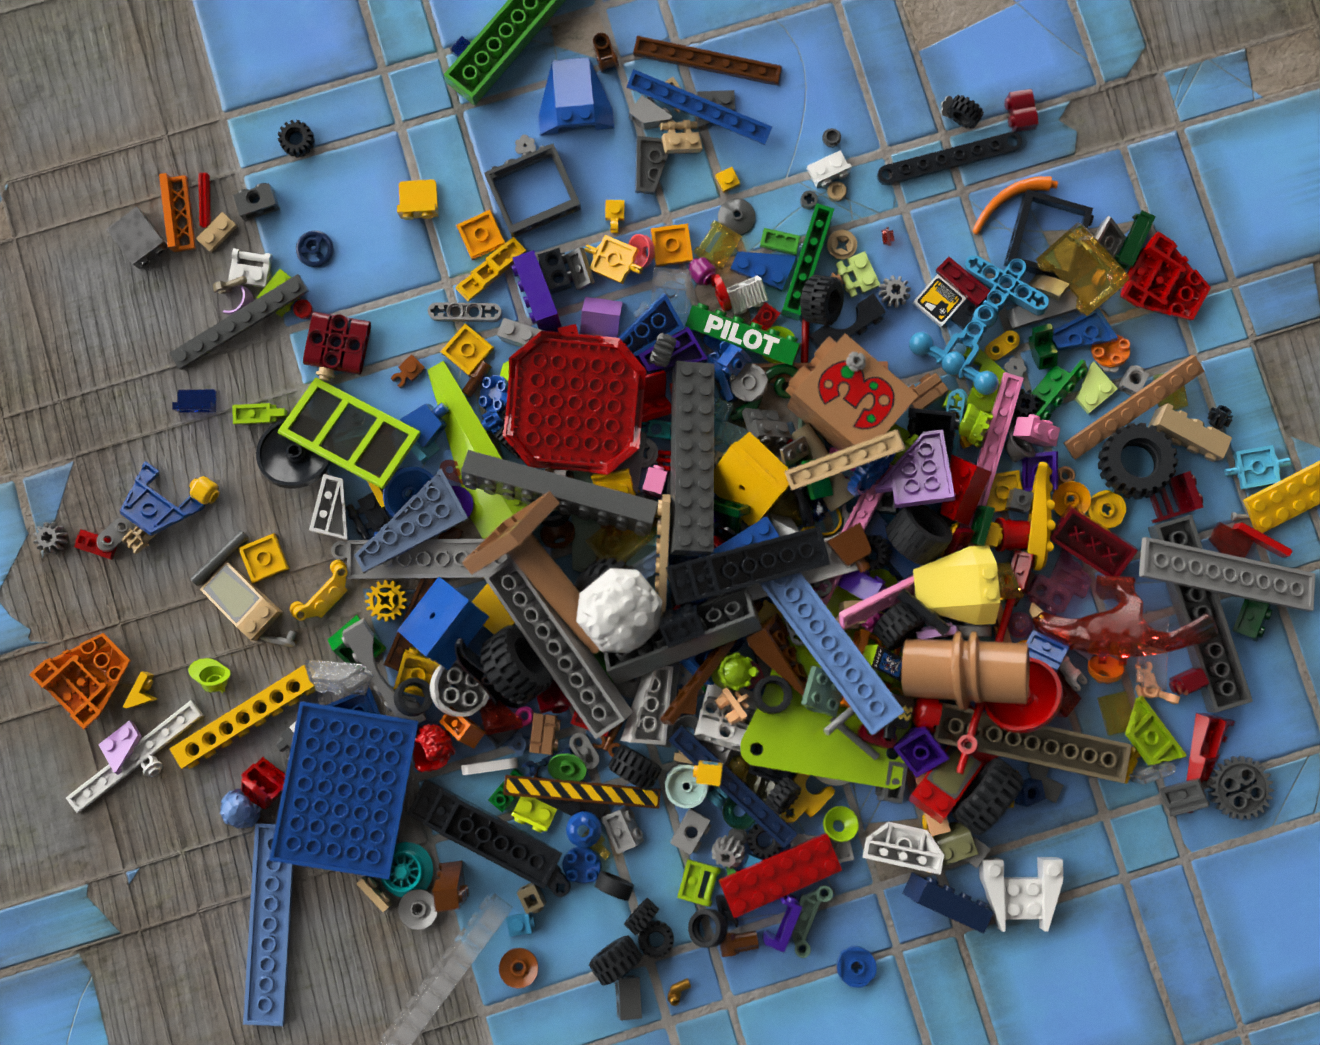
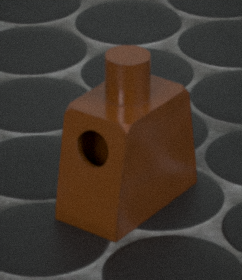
[827,522,872,573]

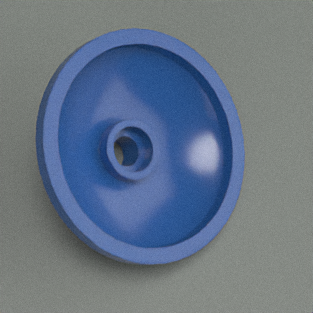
[383,466,434,517]

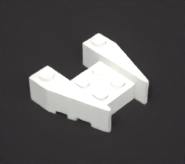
[979,857,1063,932]

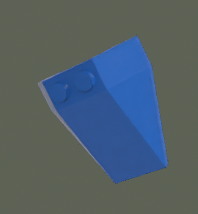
[539,57,614,135]

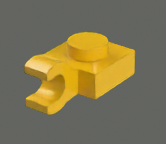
[605,200,625,233]

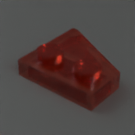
[1209,522,1254,558]

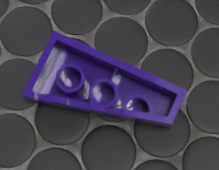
[512,250,562,332]

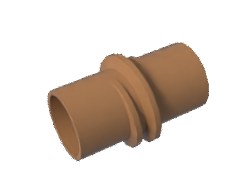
[902,631,1030,711]

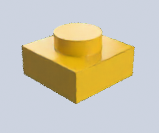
[715,167,740,193]

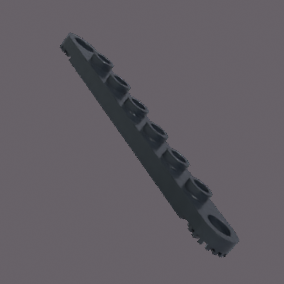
[877,132,1022,185]

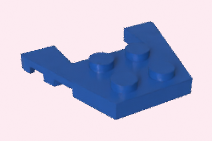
[120,461,205,536]

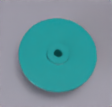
[380,842,434,898]

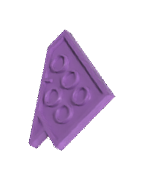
[875,429,955,508]

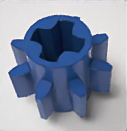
[480,411,504,435]

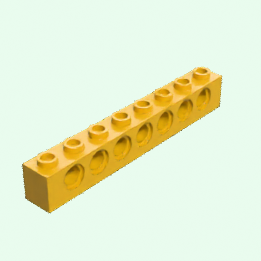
[169,665,320,769]

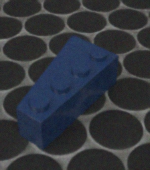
[865,510,922,581]

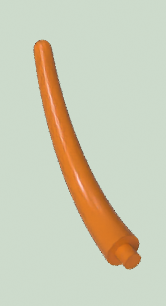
[973,176,1058,235]

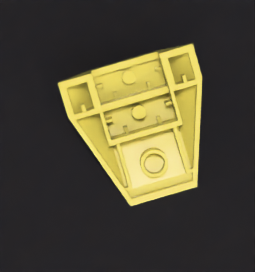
[913,545,1000,625]

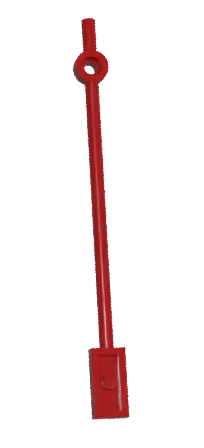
[956,550,1035,775]

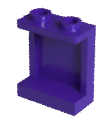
[762,894,802,953]

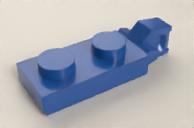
[707,351,738,403]

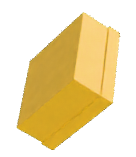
[714,431,790,526]

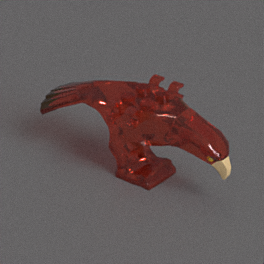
[1029,575,1218,666]

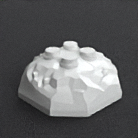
[576,568,662,653]

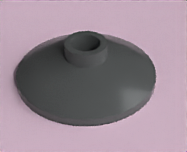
[718,198,755,236]

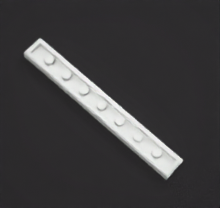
[66,700,204,813]

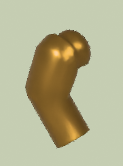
[668,978,691,1006]

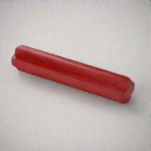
[198,173,211,228]

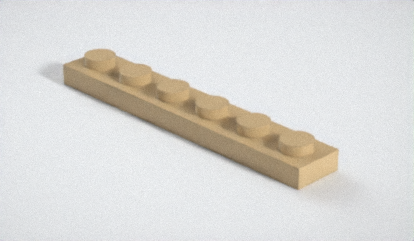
[785,429,905,490]

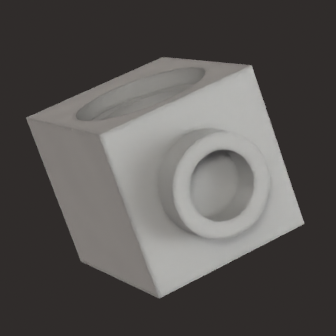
[1117,365,1149,396]

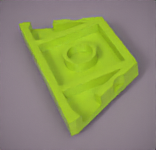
[1125,696,1187,766]

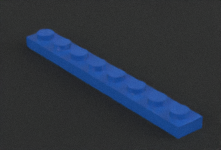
[626,69,772,145]

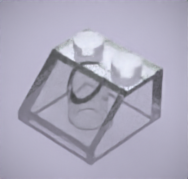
[651,267,692,313]

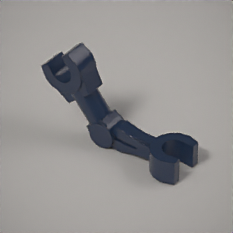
[521,747,574,777]

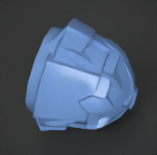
[220,788,261,829]

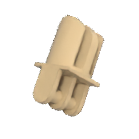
[122,526,157,554]

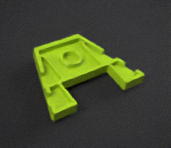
[942,347,1005,413]

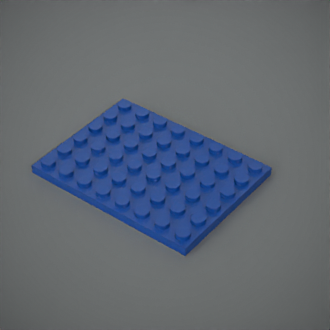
[269,701,419,879]

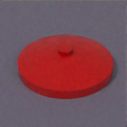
[984,658,1063,733]

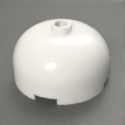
[430,660,489,717]

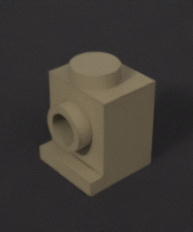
[516,883,546,914]

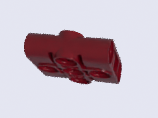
[303,311,371,375]

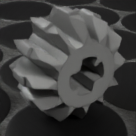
[878,275,911,308]
[33,522,68,554]
[711,835,745,869]

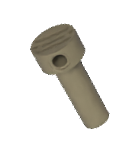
[791,423,856,512]

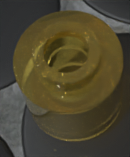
[727,755,750,780]

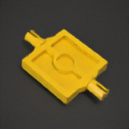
[584,235,643,284]

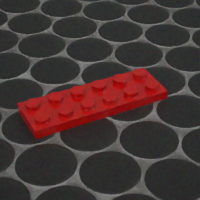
[718,833,842,918]

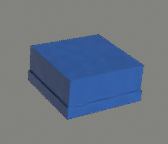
[397,577,490,671]

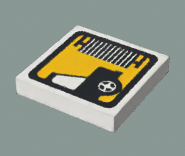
[912,274,966,327]

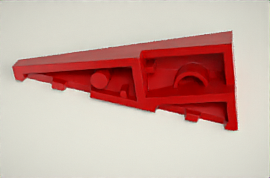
[1186,713,1235,813]

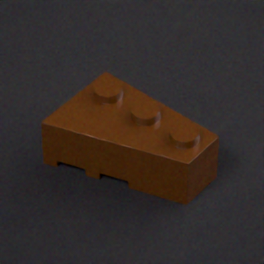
[433,860,469,912]

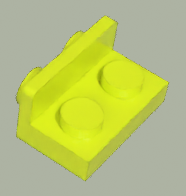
[511,797,557,833]

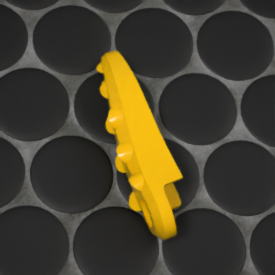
[1027,462,1055,571]

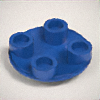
[478,375,508,413]
[562,847,601,883]

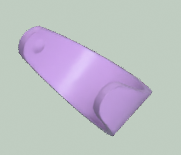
[223,285,254,315]

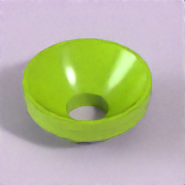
[823,806,859,842]

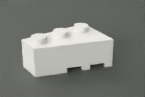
[309,474,348,540]

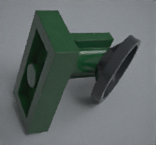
[714,497,750,541]

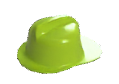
[188,658,231,693]

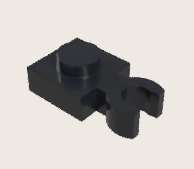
[716,894,739,929]

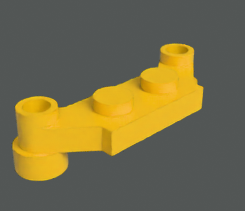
[289,559,348,621]

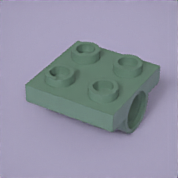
[801,666,842,717]

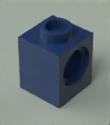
[1014,778,1046,807]

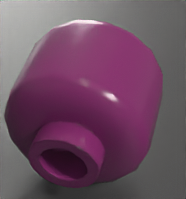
[688,257,716,285]

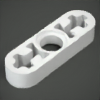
[461,757,518,775]

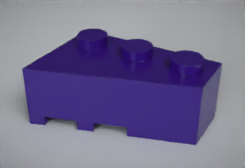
[639,327,707,374]
[838,570,890,613]

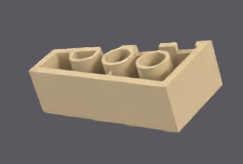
[1148,403,1232,462]

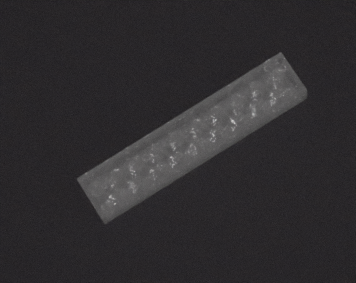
[376,893,513,1045]

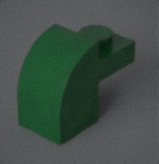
[1029,323,1058,370]

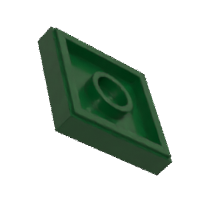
[970,505,995,546]

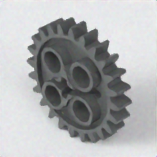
[1208,756,1274,820]

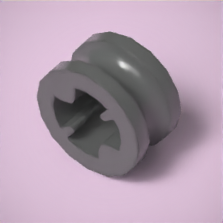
[800,190,818,210]

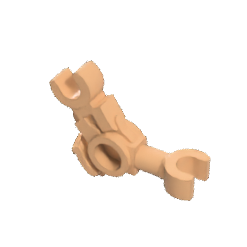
[1135,661,1180,704]

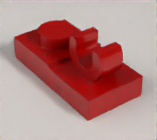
[74,529,117,560]

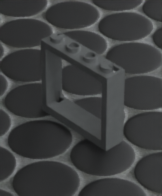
[484,144,581,238]

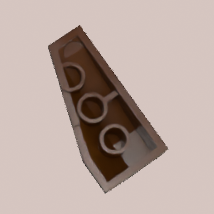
[746,613,808,696]

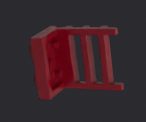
[1150,471,1203,524]

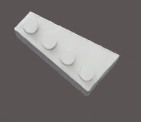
[621,666,673,745]

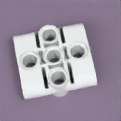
[694,683,762,752]

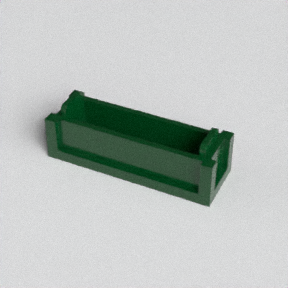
[1113,210,1156,271]

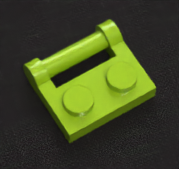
[677,859,721,907]

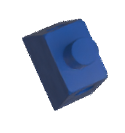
[400,402,449,448]

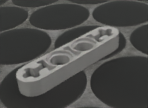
[428,302,502,322]

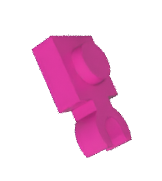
[861,612,884,633]

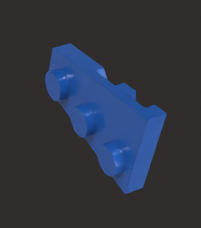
[730,251,797,292]
[1053,308,1118,351]

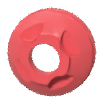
[628,234,655,269]

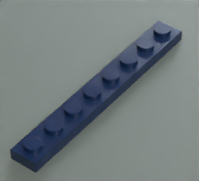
[669,725,798,848]

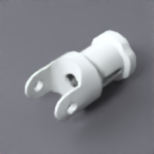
[1058,656,1087,692]

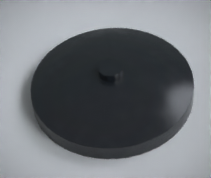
[256,416,334,489]

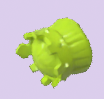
[958,403,993,448]
[711,652,759,691]

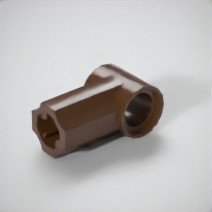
[720,931,759,957]

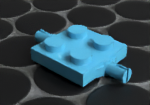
[1224,445,1291,490]

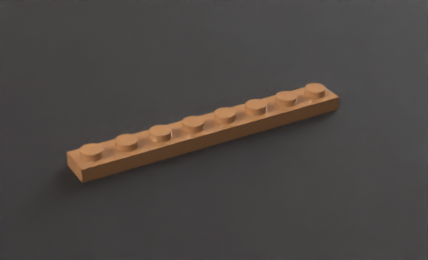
[1063,355,1205,459]

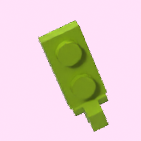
[232,403,287,425]

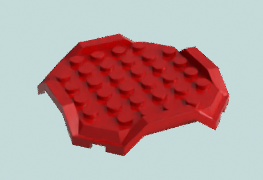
[503,331,647,475]

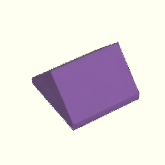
[580,297,623,338]

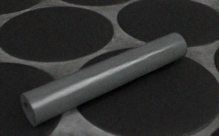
[190,530,249,586]

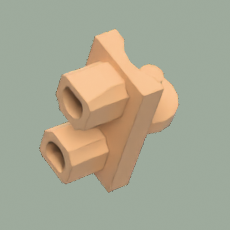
[715,687,750,725]

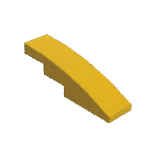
[456,237,526,302]

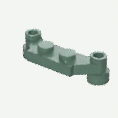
[791,885,833,958]

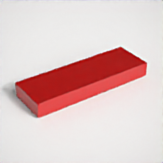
[1231,522,1292,558]

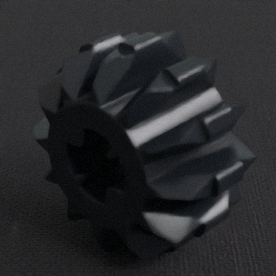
[1013,389,1040,420]

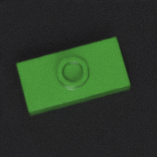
[760,228,801,256]

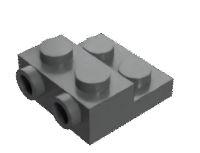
[742,408,792,447]

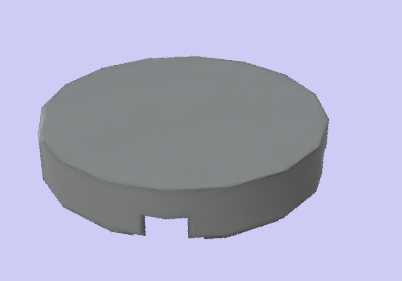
[730,364,768,402]

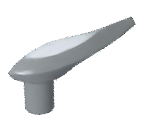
[260,630,297,647]

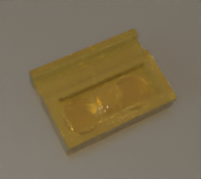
[1097,691,1132,736]

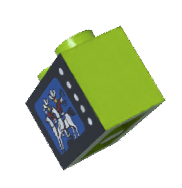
[863,645,902,684]

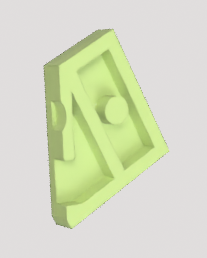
[1075,362,1118,414]

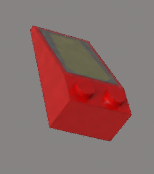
[908,745,985,824]

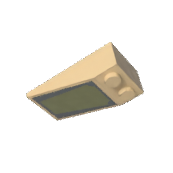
[200,561,283,641]

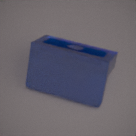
[172,389,216,413]

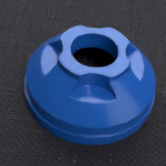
[566,811,602,848]

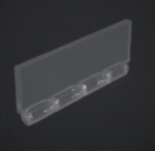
[1136,610,1169,690]

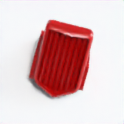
[241,757,286,809]

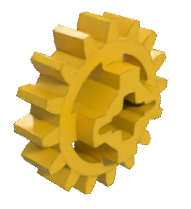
[365,580,408,622]

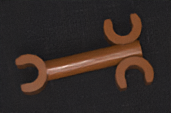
[592,720,625,757]

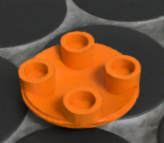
[1091,334,1130,367]

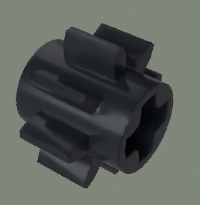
[1207,405,1233,429]

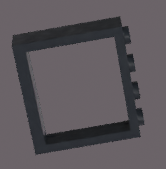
[1004,189,1094,283]

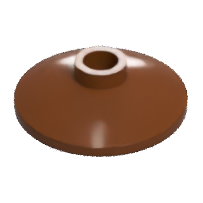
[499,948,538,988]

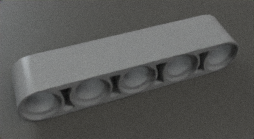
[1006,284,1100,330]

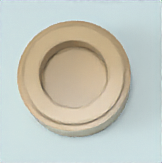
[827,181,847,202]

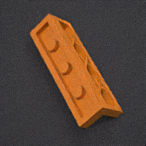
[159,173,196,252]

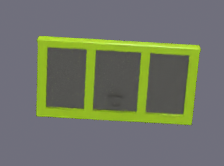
[278,377,421,489]

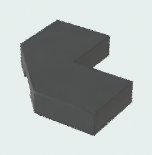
[1027,763,1064,803]

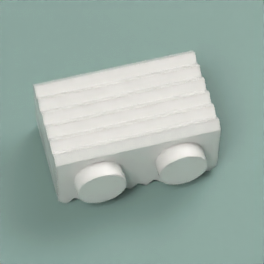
[726,276,769,314]

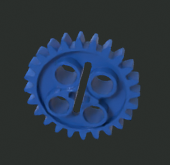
[847,453,896,497]

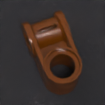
[593,32,619,73]

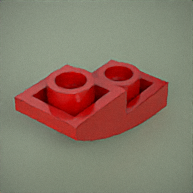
[750,302,781,330]

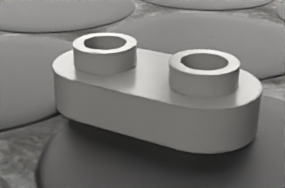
[96,518,132,552]
[569,733,600,769]

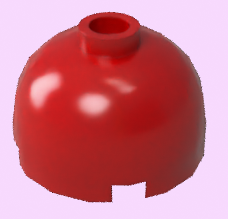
[912,698,943,734]

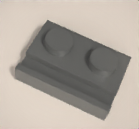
[1160,778,1210,817]

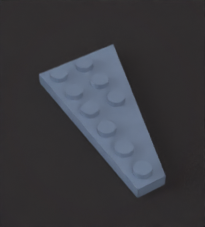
[354,469,468,573]

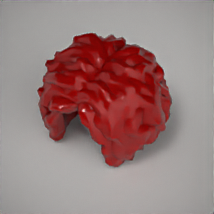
[412,724,456,772]

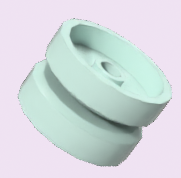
[665,763,708,808]

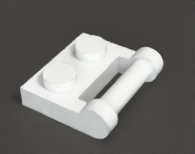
[228,248,272,288]

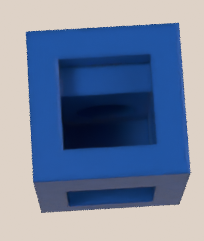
[717,343,752,377]

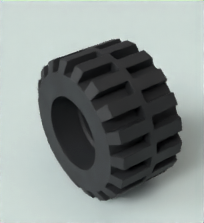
[800,275,844,325]
[873,602,925,650]
[608,745,662,791]
[589,935,643,986]

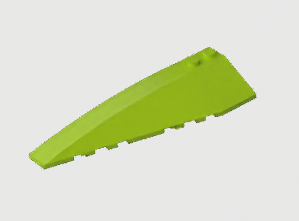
[427,361,527,539]

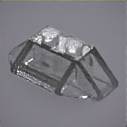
[304,660,374,695]

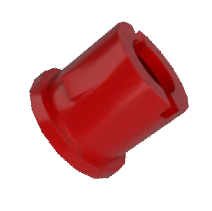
[994,517,1030,552]

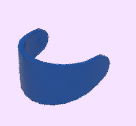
[703,335,736,356]

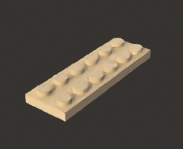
[655,494,670,615]

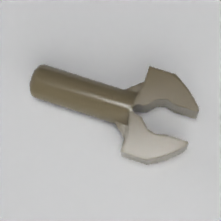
[213,276,247,294]

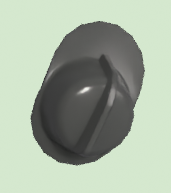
[1004,420,1035,463]

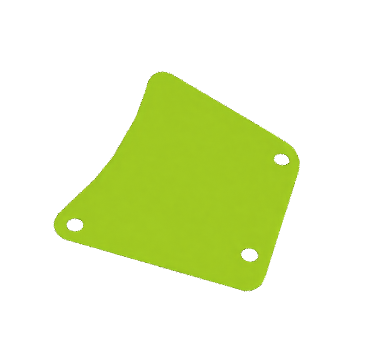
[740,585,916,789]

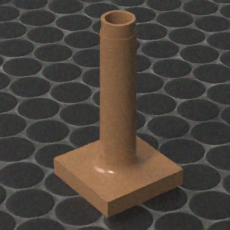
[462,491,600,654]

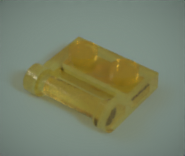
[694,220,742,269]

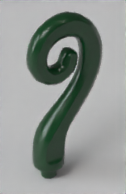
[730,364,799,422]

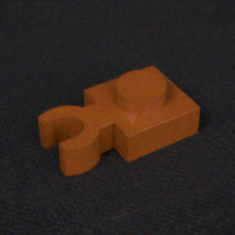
[391,354,426,388]

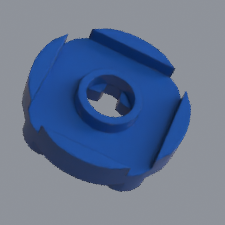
[836,946,877,988]

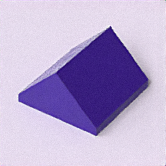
[1022,451,1058,493]
[893,727,949,778]

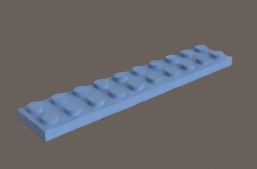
[759,572,904,735]
[243,823,294,1026]

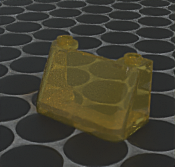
[1035,222,1129,316]

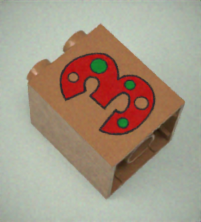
[785,334,918,451]

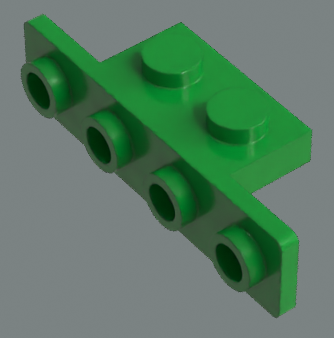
[1031,359,1088,420]

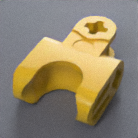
[779,773,835,823]

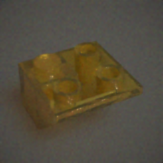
[997,562,1024,599]

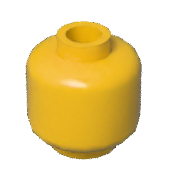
[189,476,220,505]

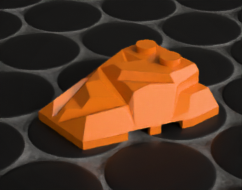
[29,633,131,730]

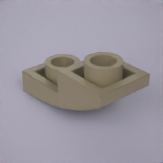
[1028,275,1070,301]

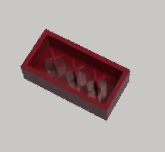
[1050,505,1138,582]

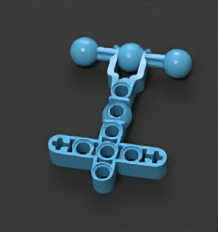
[909,255,1049,395]

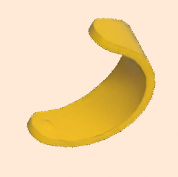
[822,508,842,536]

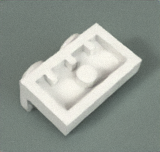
[807,150,852,188]

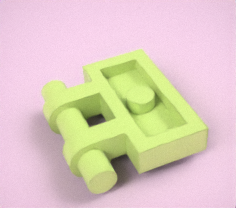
[836,251,880,298]

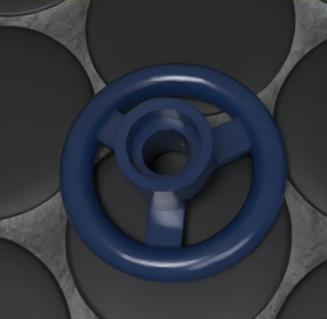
[296,230,333,267]

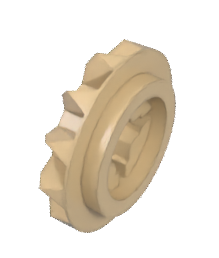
[827,230,857,260]

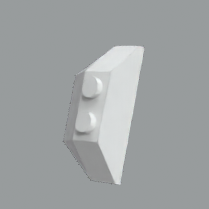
[862,822,944,875]

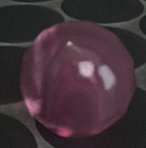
[1008,612,1033,639]

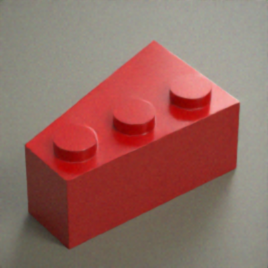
[940,455,992,525]

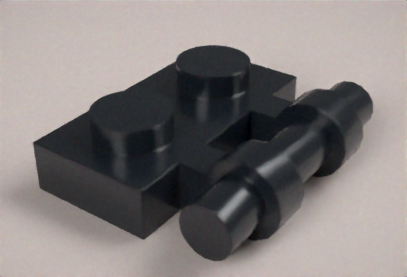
[346,492,390,540]

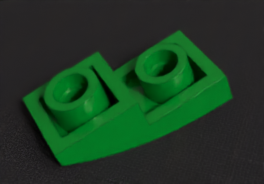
[488,768,526,813]

